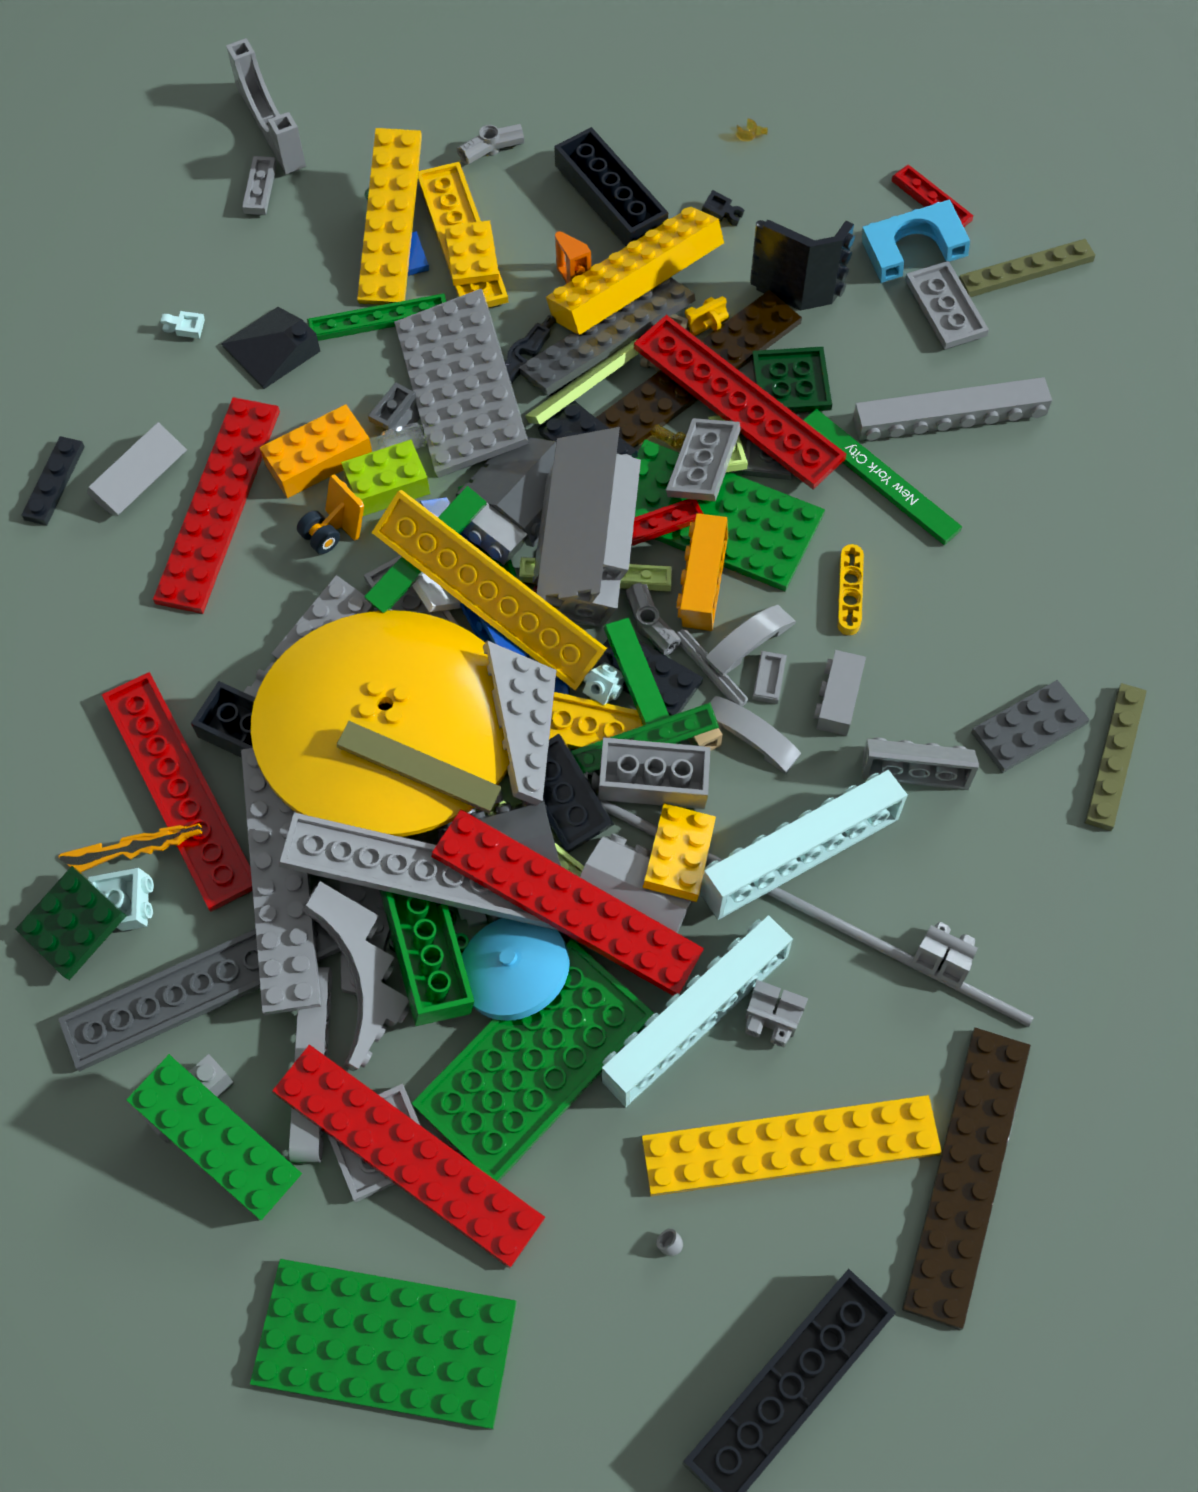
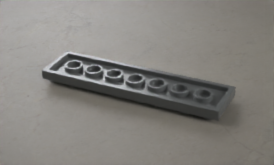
[519,277,696,396]

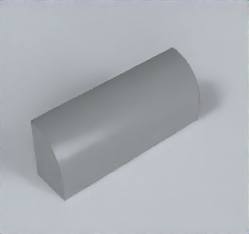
[87,422,187,516]

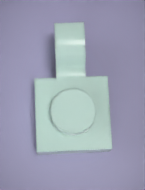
[160,311,205,339]

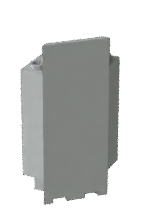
[532,427,641,628]

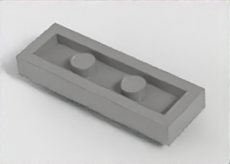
[242,156,277,215]

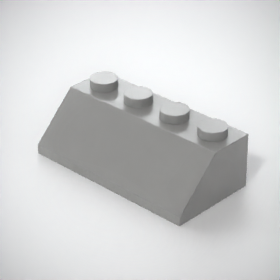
[598,737,710,809]
[862,737,979,790]

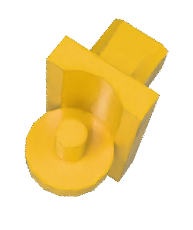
[685,296,729,336]

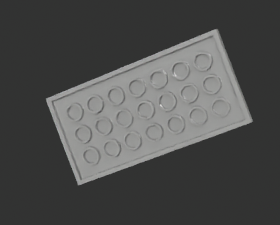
[395,289,529,478]

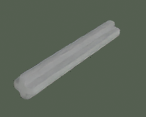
[676,629,748,707]

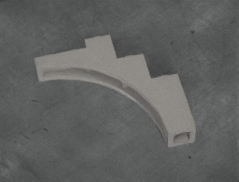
[301,881,410,1071]

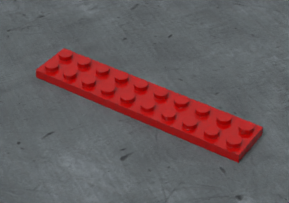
[634,315,847,489]
[153,397,280,614]
[102,672,253,912]
[431,809,704,996]
[272,1044,545,1269]

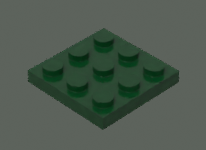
[752,347,832,413]
[15,866,127,981]

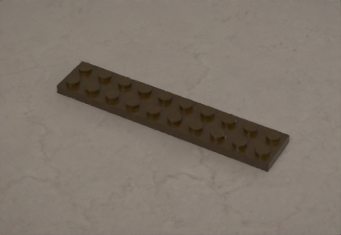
[596,290,802,448]
[902,1027,1031,1330]

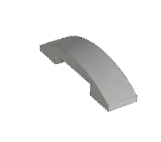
[705,605,796,677]
[711,696,801,774]

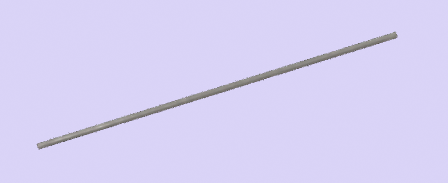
[600,800,1034,1027]

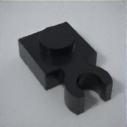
[701,190,745,226]

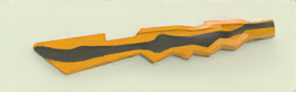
[58,823,202,872]

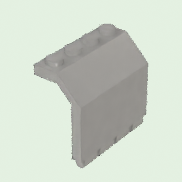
[580,833,703,933]

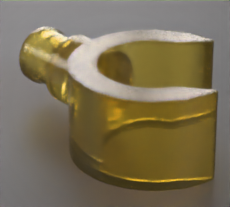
[736,118,768,141]

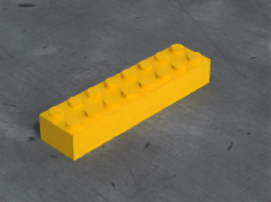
[546,207,724,335]

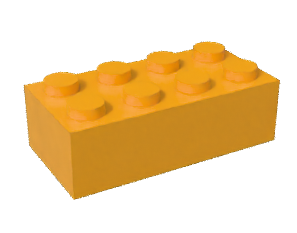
[260,404,372,499]
[676,513,728,631]

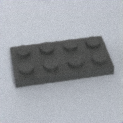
[971,680,1090,773]

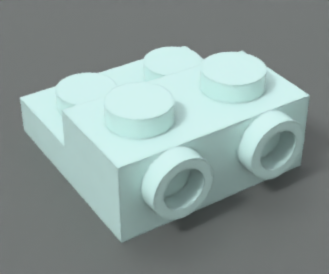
[88,868,154,931]

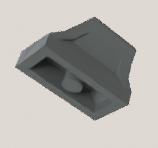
[368,382,420,434]

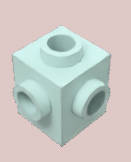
[583,662,624,705]

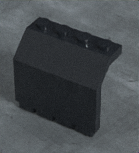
[750,219,855,310]

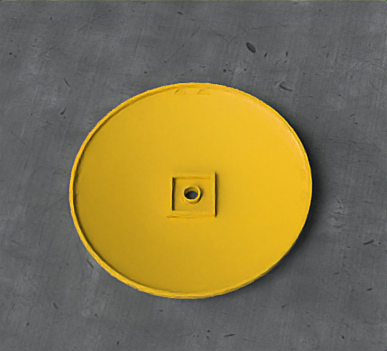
[251,610,510,837]

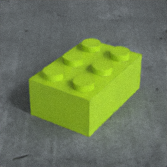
[341,439,430,516]

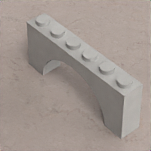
[226,38,306,174]

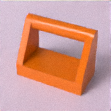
[555,231,591,284]

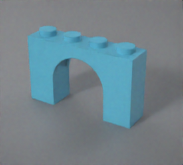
[862,200,970,283]

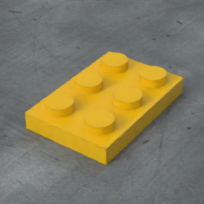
[445,220,499,286]

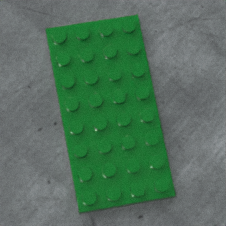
[634,439,825,592]
[411,939,654,1182]
[250,1259,517,1430]

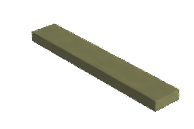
[337,721,501,814]

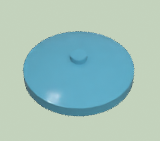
[462,918,570,1021]

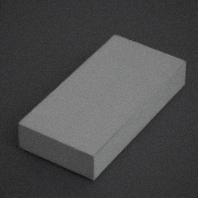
[752,651,787,704]

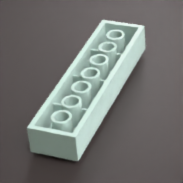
[700,770,908,920]
[602,915,793,1107]

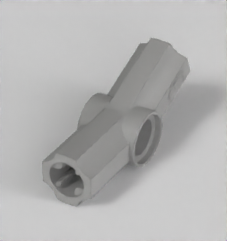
[457,124,524,165]
[626,583,681,655]

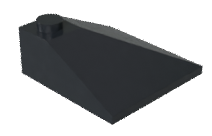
[221,307,321,389]

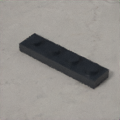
[22,436,85,526]

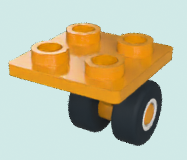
[297,474,364,554]

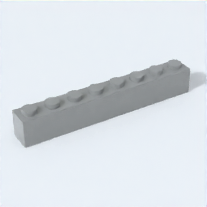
[853,377,1052,441]

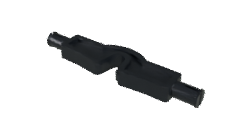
[505,315,556,384]

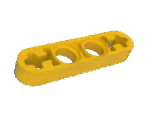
[837,544,864,636]

